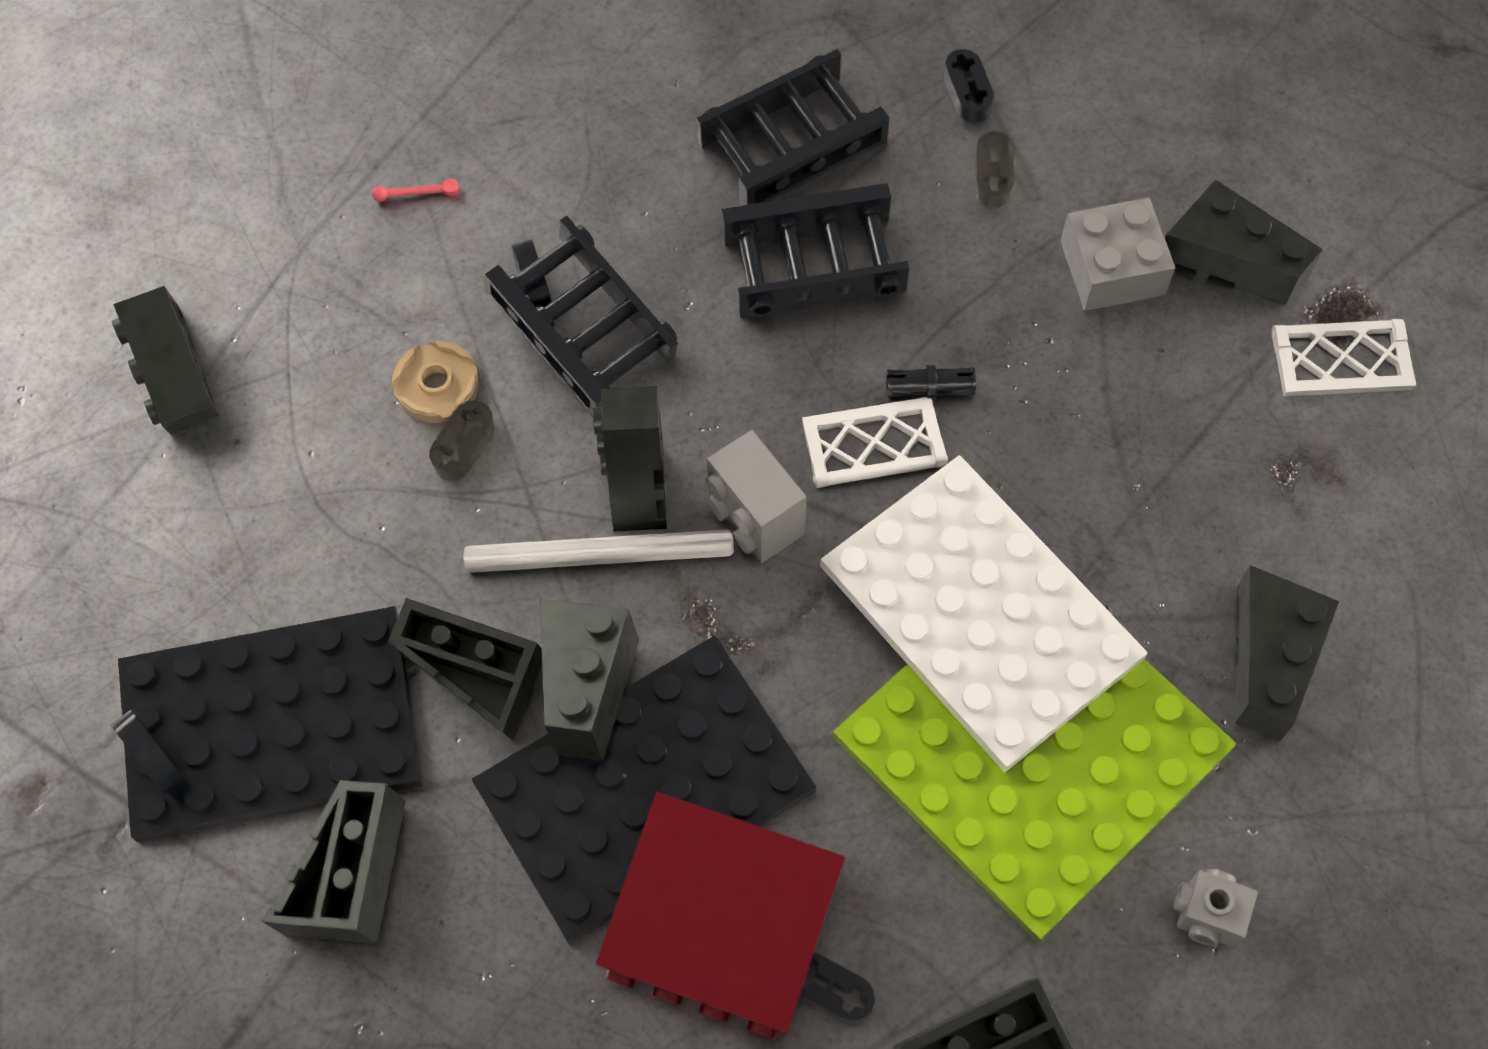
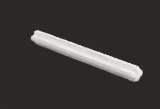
[463,529,734,573]

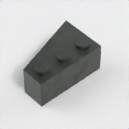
[1165,179,1323,305]
[112,286,220,434]
[593,386,667,532]
[1235,565,1340,741]
[388,598,542,741]
[540,599,639,761]
[262,780,406,944]
[892,978,1073,1049]

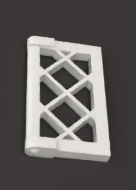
[1272,319,1416,397]
[802,397,948,488]

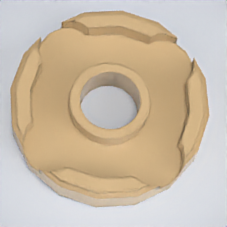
[392,340,480,423]

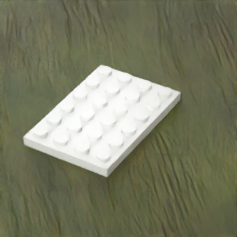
[820,455,1148,773]

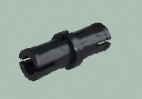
[886,365,976,399]

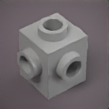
[1173,869,1258,948]

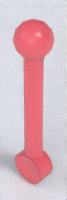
[372,179,459,202]

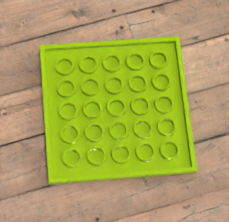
[832,659,1237,943]

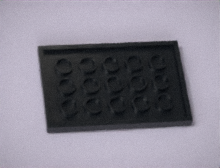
[118,606,422,842]
[472,635,816,945]

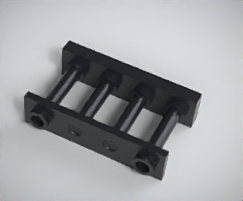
[696,49,890,206]
[722,183,909,317]
[485,215,678,416]

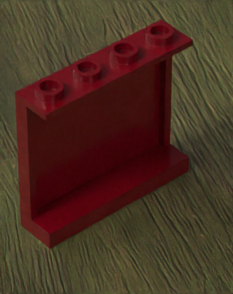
[595,791,846,1039]

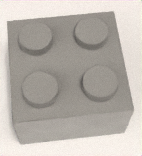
[1060,197,1176,311]
[705,429,807,564]

